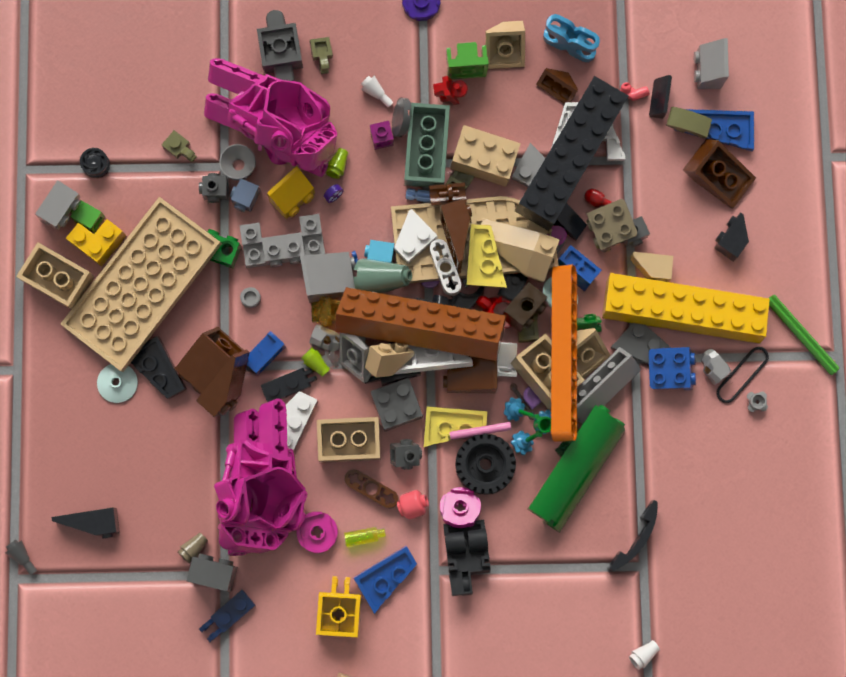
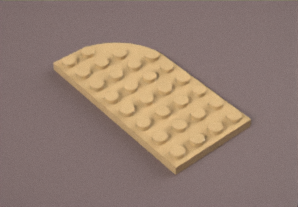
[391,196,559,284]

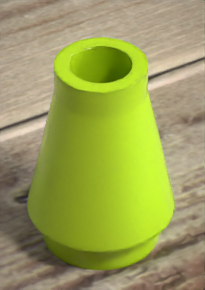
[325,148,349,179]
[301,347,331,377]

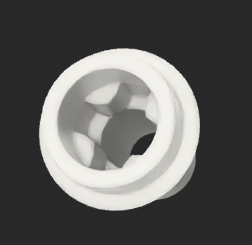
[629,640,660,670]

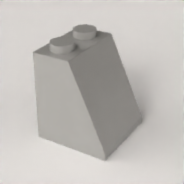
[300,252,357,303]

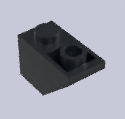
[714,212,749,262]

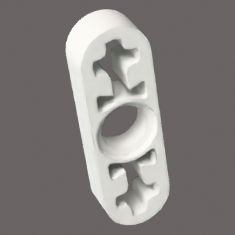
[430,239,461,296]

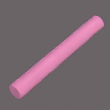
[450,422,511,440]

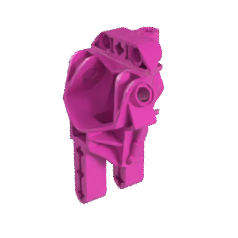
[204,58,337,177]
[214,399,307,556]

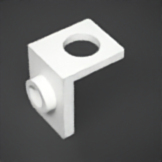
[497,342,517,377]

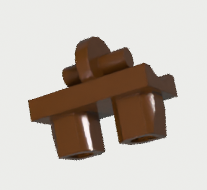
[429,183,467,206]

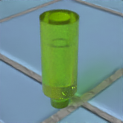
[344,527,386,547]

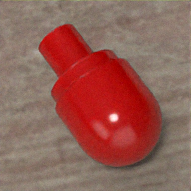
[584,188,612,207]

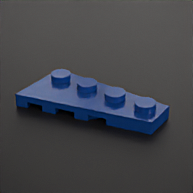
[674,109,754,151]

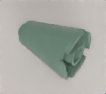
[354,258,412,294]

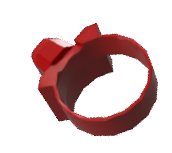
[476,296,511,328]

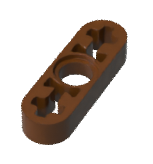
[345,469,398,509]

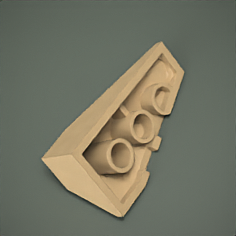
[480,219,559,283]

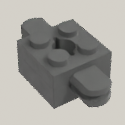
[257,10,303,81]

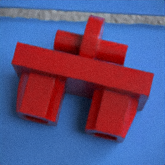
[433,76,468,105]

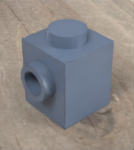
[230,179,261,212]

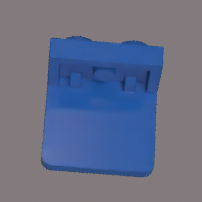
[649,347,696,391]

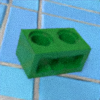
[206,229,242,269]

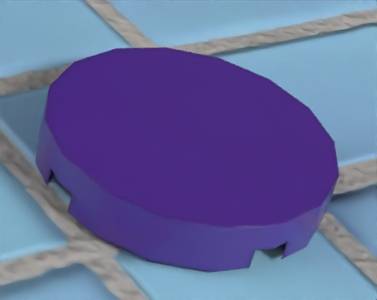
[402,0,440,21]

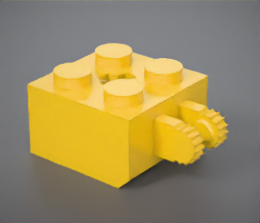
[316,576,361,637]

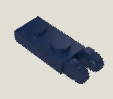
[199,590,256,642]

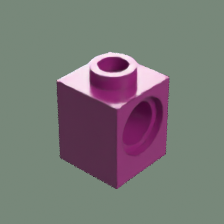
[370,121,394,150]

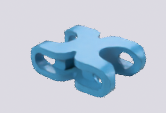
[543,14,600,62]

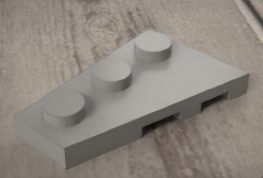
[512,143,545,187]

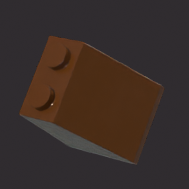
[174,327,244,394]
[443,356,497,393]

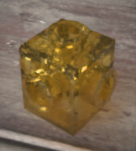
[311,297,340,327]

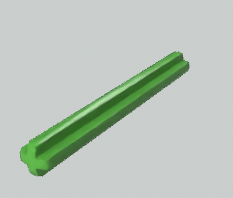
[769,295,840,375]

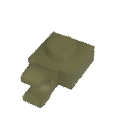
[309,37,333,74]
[162,130,197,162]

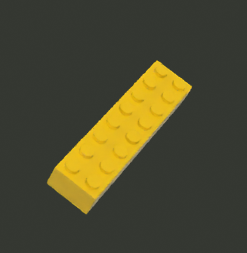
[602,273,770,344]

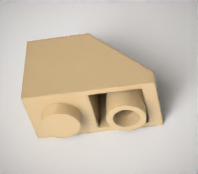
[365,342,414,378]

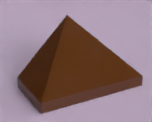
[536,68,578,104]

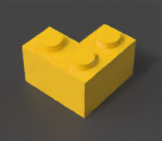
[66,219,126,267]

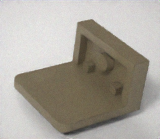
[586,199,638,253]

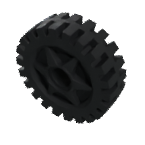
[455,434,516,495]

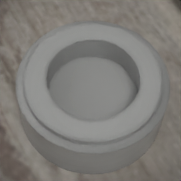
[240,287,261,308]

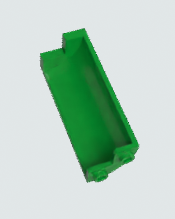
[527,405,625,533]

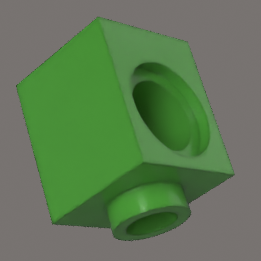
[71,200,105,233]

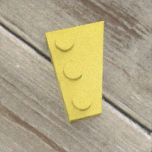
[466,224,507,288]
[424,406,487,447]

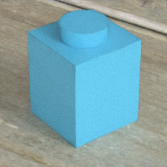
[364,240,394,263]

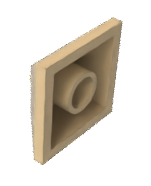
[485,21,525,69]
[577,328,611,379]

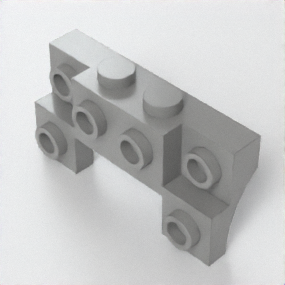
[240,214,325,268]

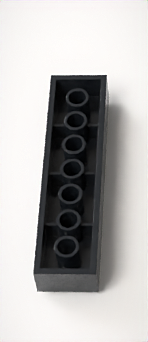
[515,76,629,231]

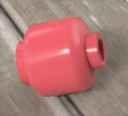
[397,490,429,520]

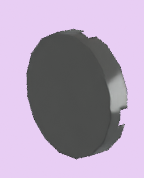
[392,97,411,137]

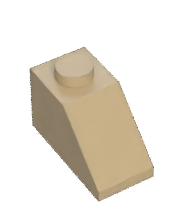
[630,252,673,282]

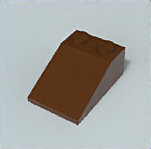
[683,139,756,209]
[440,199,472,274]
[196,349,250,417]

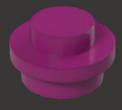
[547,226,567,246]

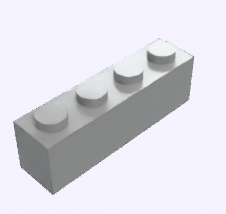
[577,347,641,425]

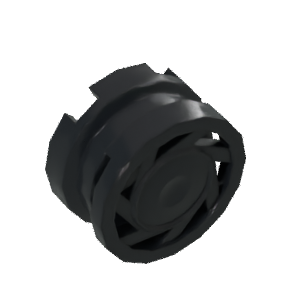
[80,148,110,178]

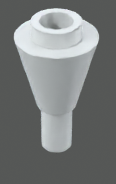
[361,76,393,108]

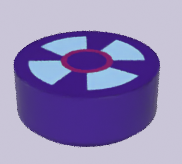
[324,184,344,203]

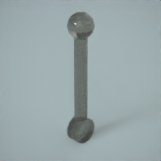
[510,383,535,420]

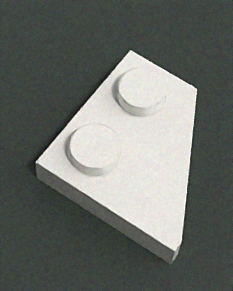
[394,209,438,264]

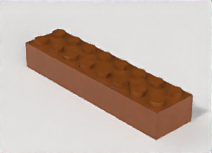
[336,287,506,361]

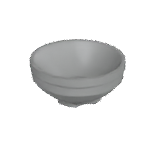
[219,144,256,180]

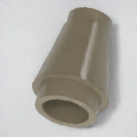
[178,532,208,563]

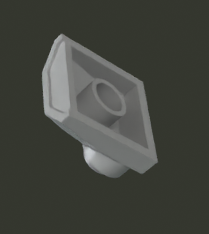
[340,333,371,383]

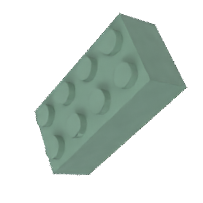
[404,103,450,188]

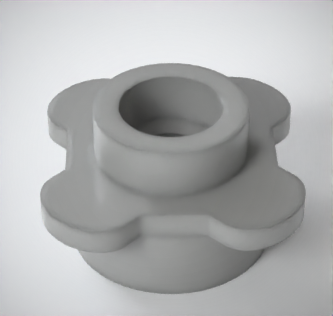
[747,391,768,412]

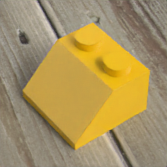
[267,166,315,219]

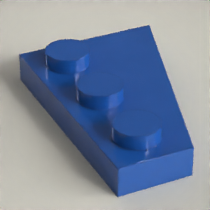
[353,546,417,614]

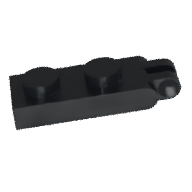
[261,368,317,402]

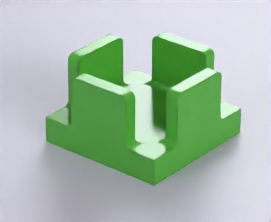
[446,42,489,79]

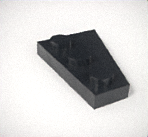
[131,336,187,399]

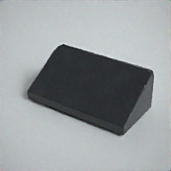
[649,75,672,119]

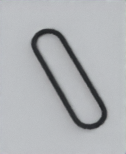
[716,347,769,403]

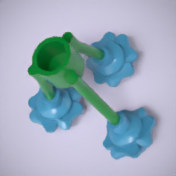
[503,398,551,455]

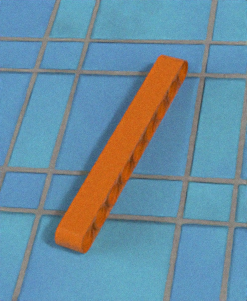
[551,264,577,442]

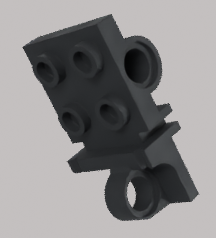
[443,520,491,596]

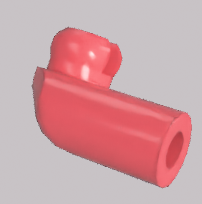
[620,82,650,101]

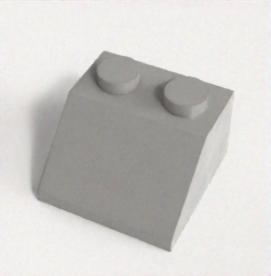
[693,38,729,89]
[35,180,81,230]

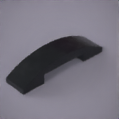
[607,500,658,571]

